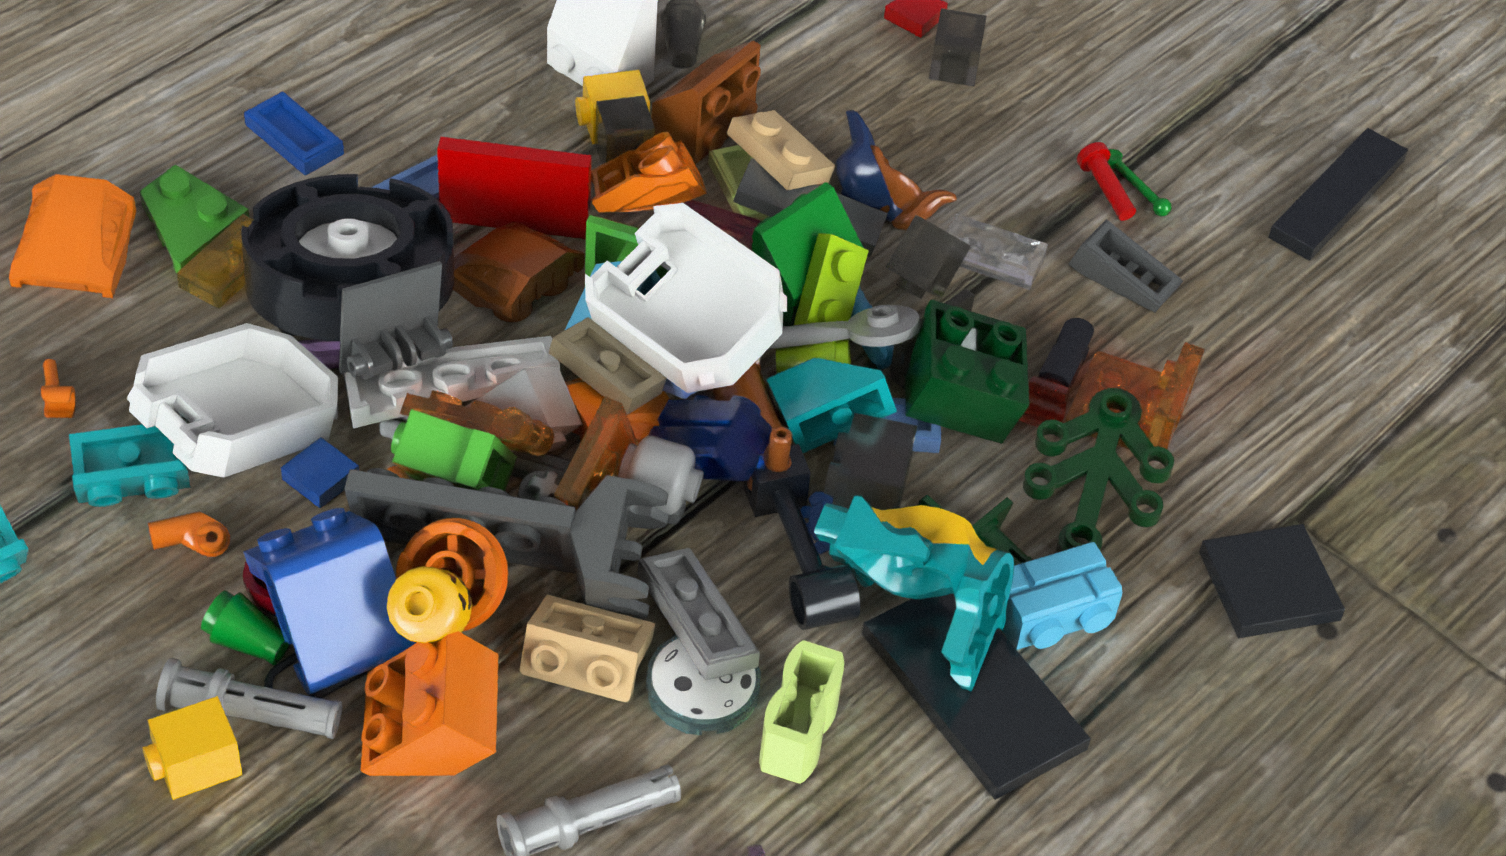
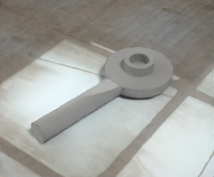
[768,305,921,349]

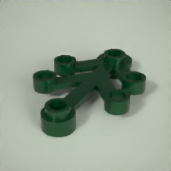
[1023,388,1174,553]

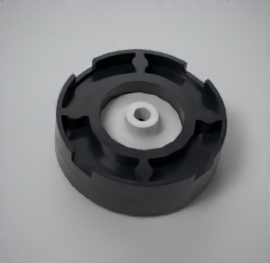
[241,174,454,342]

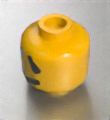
[386,566,472,643]

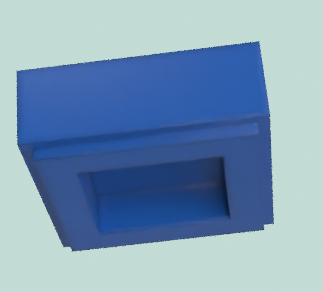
[281,437,359,508]

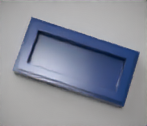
[244,91,344,176]

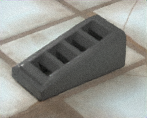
[1068,219,1183,313]

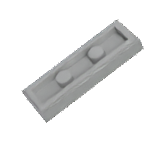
[638,548,760,681]

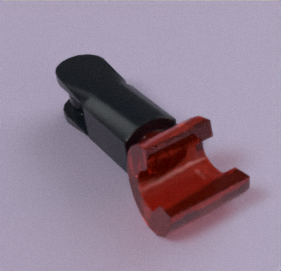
[1019,318,1094,428]

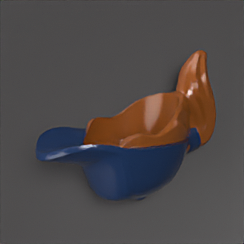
[835,110,957,230]

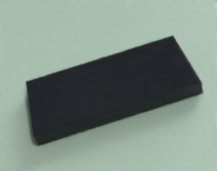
[862,594,1091,800]

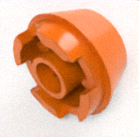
[396,518,508,631]

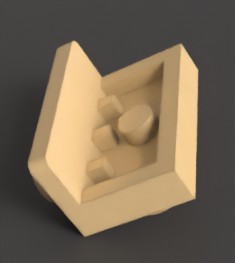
[727,110,836,190]

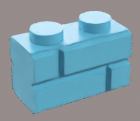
[1002,542,1123,650]

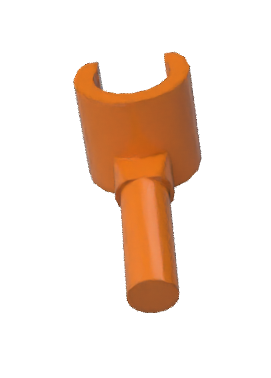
[41,359,76,418]

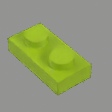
[793,233,869,340]

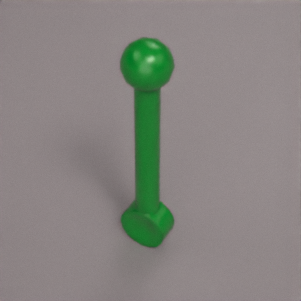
[1108,149,1172,217]

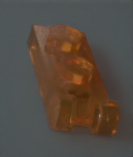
[399,390,555,456]

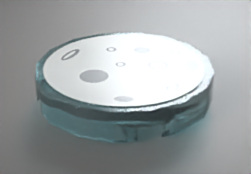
[646,635,761,735]

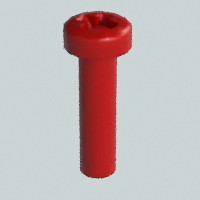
[1076,142,1136,221]

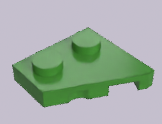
[140,165,250,277]

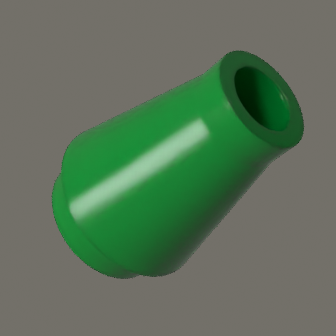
[201,590,290,666]

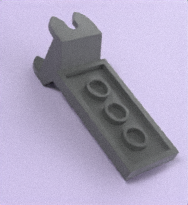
[344,468,669,619]

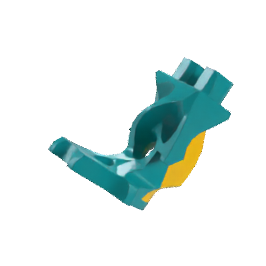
[814,496,1014,691]

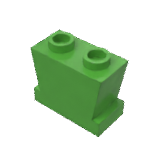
[391,409,517,491]

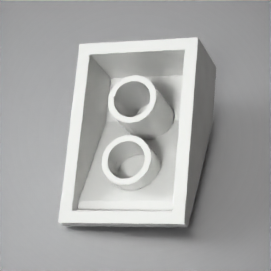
[547,0,658,87]

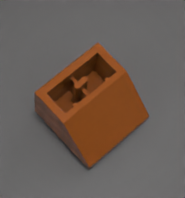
[651,40,761,164]

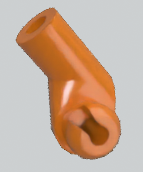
[148,512,230,557]

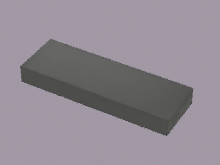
[733,158,887,257]

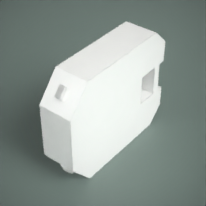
[585,203,787,393]
[127,323,338,478]

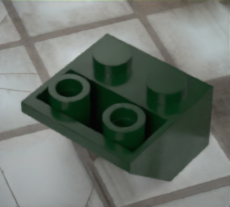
[905,299,1029,444]

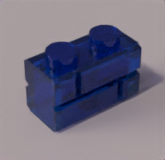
[648,395,772,481]

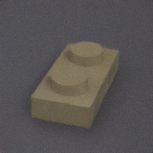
[548,317,667,415]

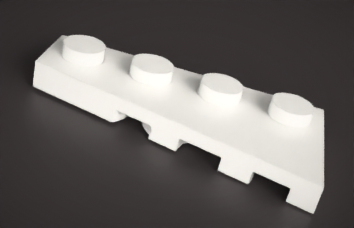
[343,336,560,429]

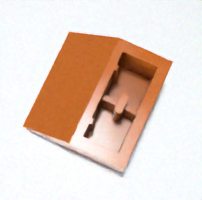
[361,631,498,776]

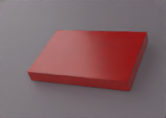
[437,137,592,239]

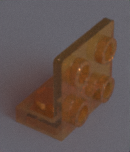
[1065,342,1205,450]

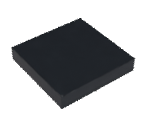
[1199,524,1345,639]

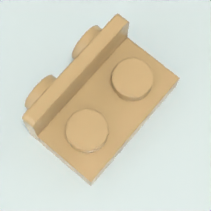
[520,594,655,702]

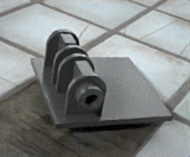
[339,261,453,380]

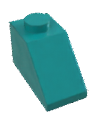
[766,358,897,453]

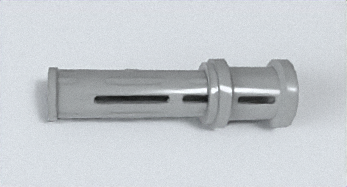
[156,658,342,739]
[496,764,681,856]

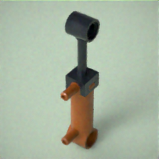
[706,357,860,630]

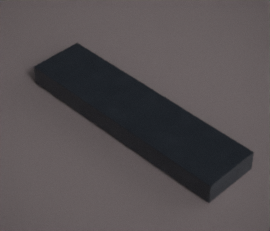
[1268,128,1408,261]

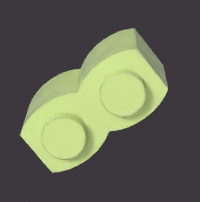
[759,640,844,784]

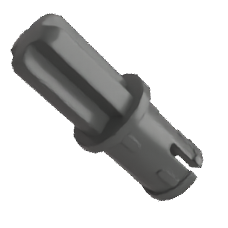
[517,470,563,501]

